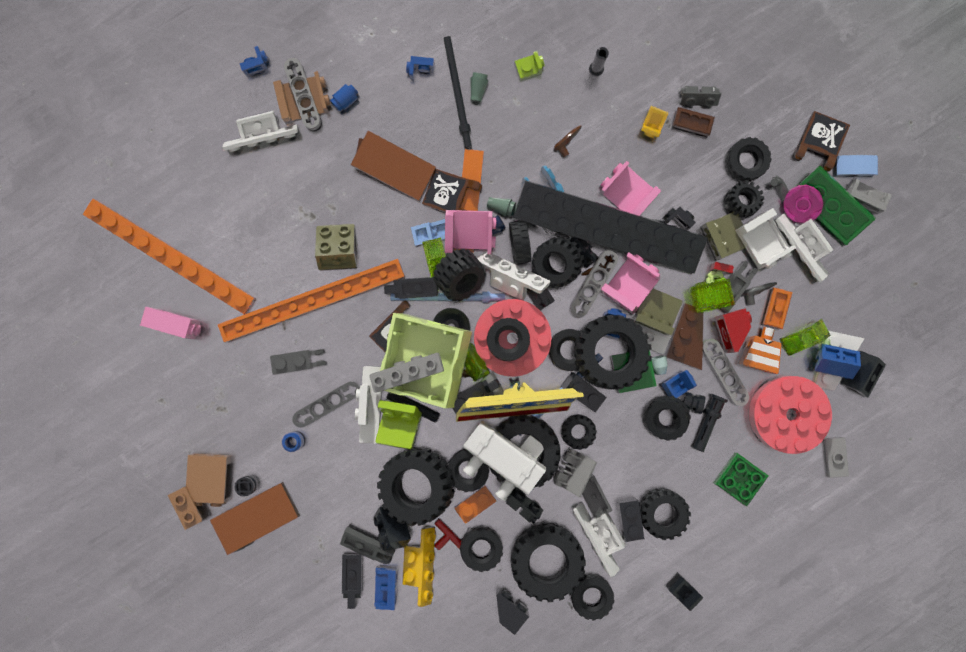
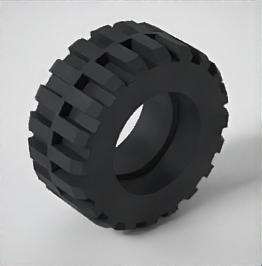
[574,315,652,390]
[490,415,561,491]
[377,448,455,526]
[511,524,586,602]

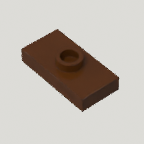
[672,107,715,136]

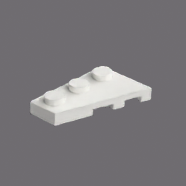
[815,331,865,391]

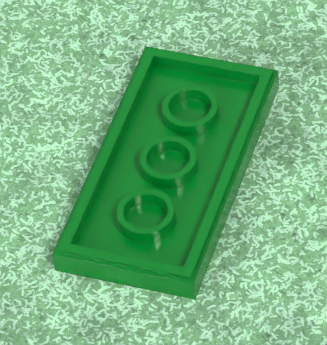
[799,165,876,245]

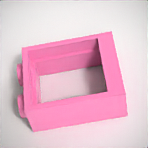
[140,307,201,339]

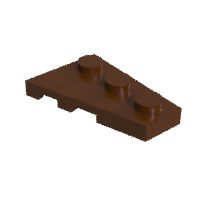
[665,303,704,370]

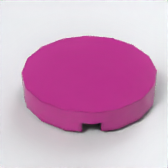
[784,185,823,223]

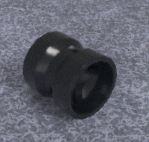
[682,392,706,414]
[234,475,258,497]

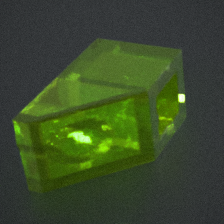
[422,237,446,277]
[781,319,831,356]

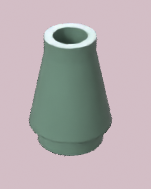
[470,72,489,102]
[487,197,516,218]

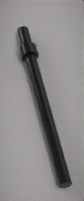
[443,36,472,148]

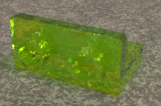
[464,343,490,382]

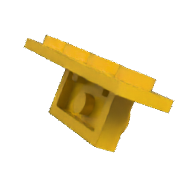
[402,527,436,607]

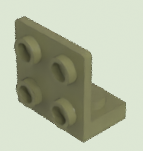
[701,211,745,261]
[315,224,357,270]
[633,288,683,336]

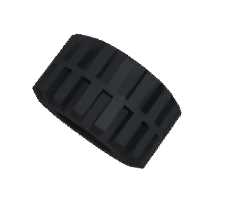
[532,236,584,288]
[433,249,487,302]
[640,489,691,540]

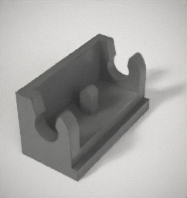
[582,474,613,518]

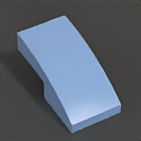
[837,155,878,176]
[411,219,445,246]

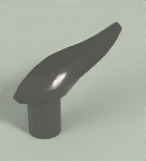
[771,176,788,202]
[742,282,777,305]

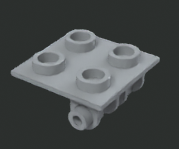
[554,449,597,497]

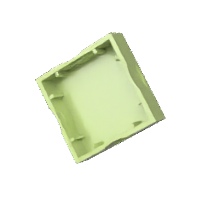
[380,313,472,408]

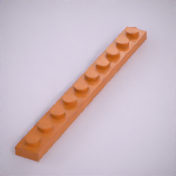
[83,199,255,314]
[217,259,405,343]

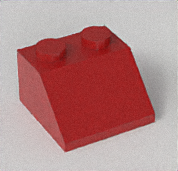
[715,308,752,353]

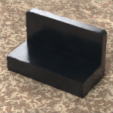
[842,351,886,398]

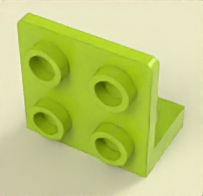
[375,400,422,450]

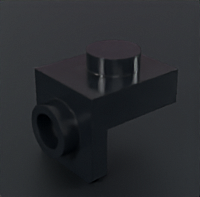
[664,207,696,230]
[668,576,703,611]

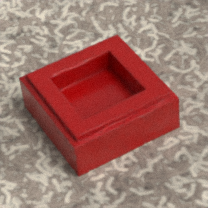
[710,262,734,275]

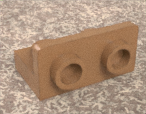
[168,487,203,530]

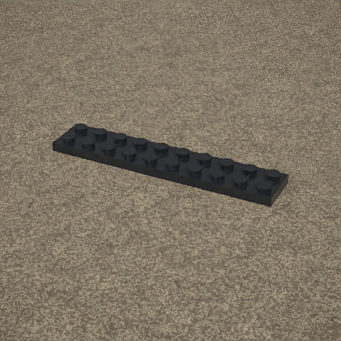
[513,180,708,274]

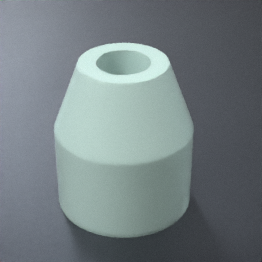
[651,355,668,375]

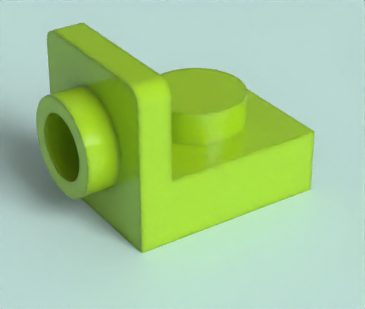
[514,51,545,80]

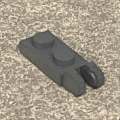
[712,260,758,313]
[270,349,326,375]
[340,527,395,565]

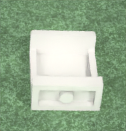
[735,208,796,269]

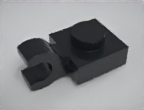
[570,237,598,267]

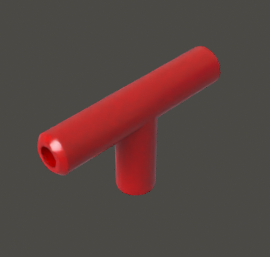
[434,519,461,550]

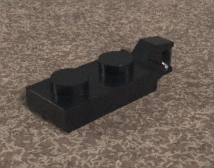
[384,277,438,299]
[453,379,501,414]
[342,554,362,609]

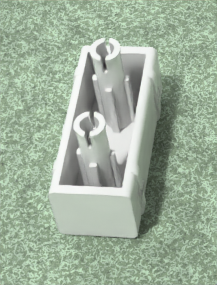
[463,420,546,501]

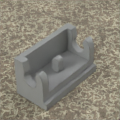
[847,178,891,214]

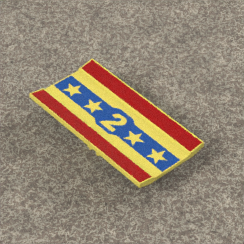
[456,382,584,422]

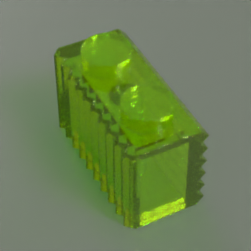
[691,278,735,313]

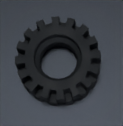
[726,180,764,218]
[561,415,597,450]

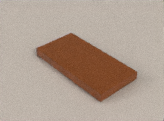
[350,131,436,201]
[210,483,298,555]

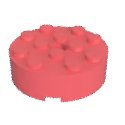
[474,299,552,377]
[749,376,832,454]

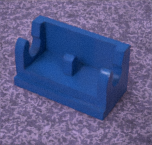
[815,344,861,379]
[374,567,397,610]

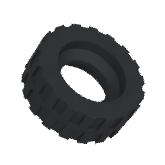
[726,137,772,181]
[509,221,531,264]
[487,318,530,361]
[549,329,580,371]
[646,396,691,441]
[447,449,489,492]
[460,527,503,572]
[571,575,615,621]

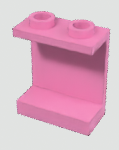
[600,161,661,215]
[445,210,496,254]
[601,253,661,315]

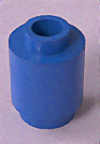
[330,84,358,112]
[282,432,304,452]

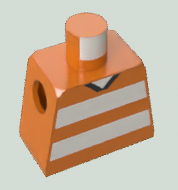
[738,327,781,374]

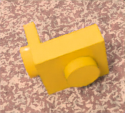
[641,106,669,138]

